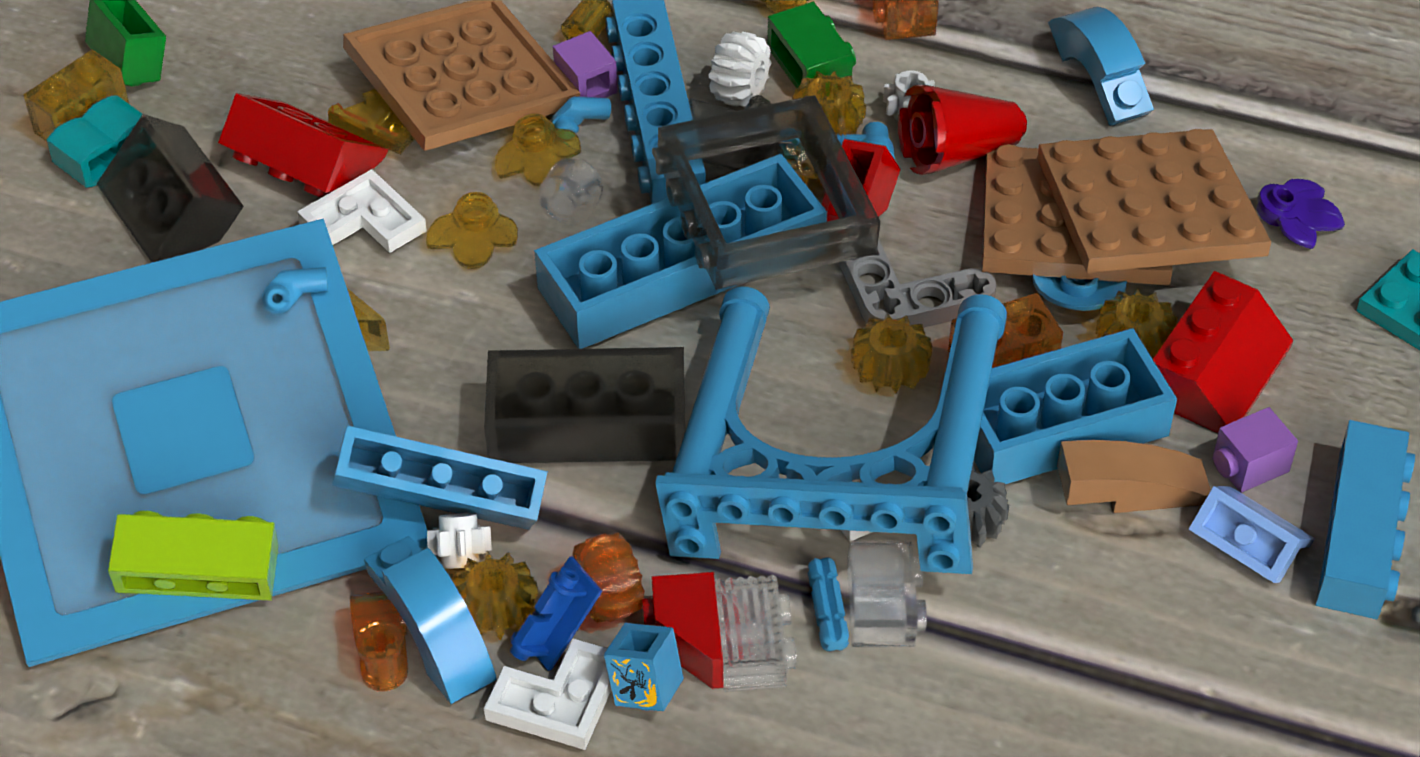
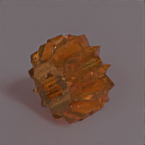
[572,533,645,623]

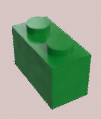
[85,0,166,86]
[767,1,856,101]

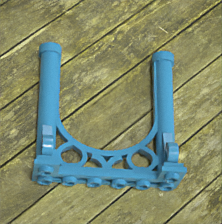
[655,286,1007,574]

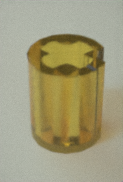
[561,0,613,40]

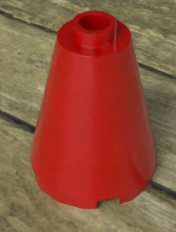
[898,85,1027,175]

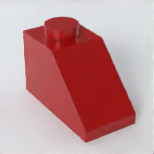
[821,139,901,232]
[642,572,723,689]

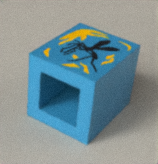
[604,623,684,711]

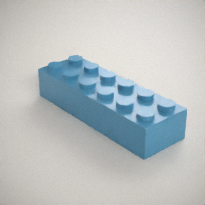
[534,154,827,350]

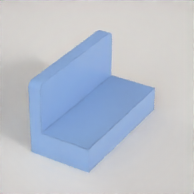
[1189,486,1315,583]

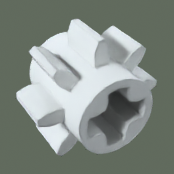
[883,70,935,121]
[427,513,492,569]

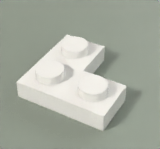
[297,169,427,253]
[484,639,612,750]

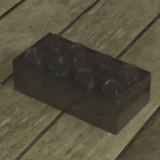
[484,347,685,463]

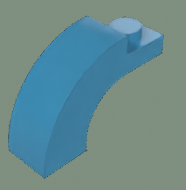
[1048,7,1154,126]
[364,536,497,704]

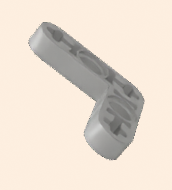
[835,226,996,335]

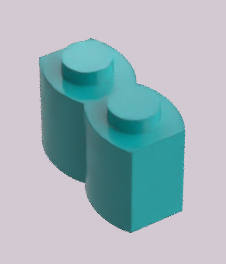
[47,95,156,188]

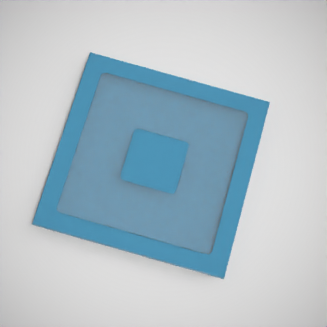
[0,218,428,667]

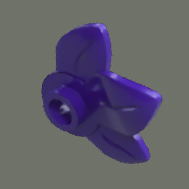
[1256,179,1345,249]

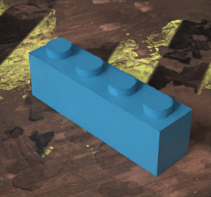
[1316,420,1415,620]
[332,425,548,530]

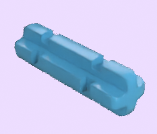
[808,557,849,652]

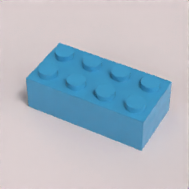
[974,328,1177,484]

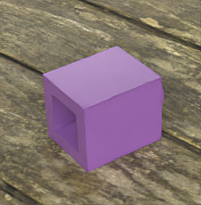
[553,31,618,98]
[1212,407,1298,493]

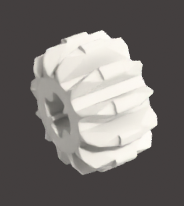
[708,31,772,107]

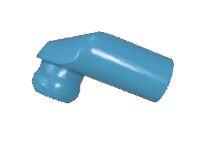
[551,96,611,142]
[262,267,328,314]

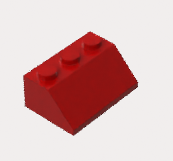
[218,93,389,198]
[1153,271,1293,433]

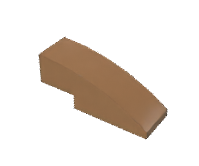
[1057,440,1211,513]

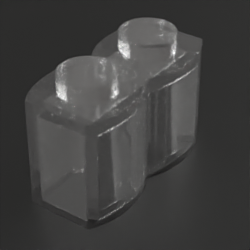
[847,540,927,647]

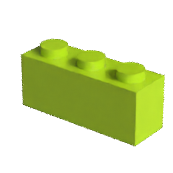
[108,511,279,601]

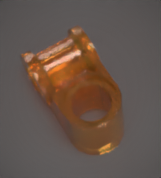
[350,591,409,691]

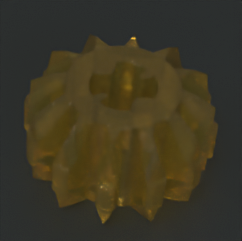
[792,71,866,135]
[1095,288,1178,359]
[851,312,933,394]
[452,550,538,641]

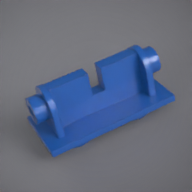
[510,557,603,671]

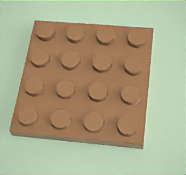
[343,0,580,151]
[1037,129,1271,273]
[982,145,1172,286]

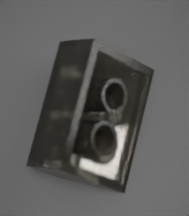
[97,114,244,263]

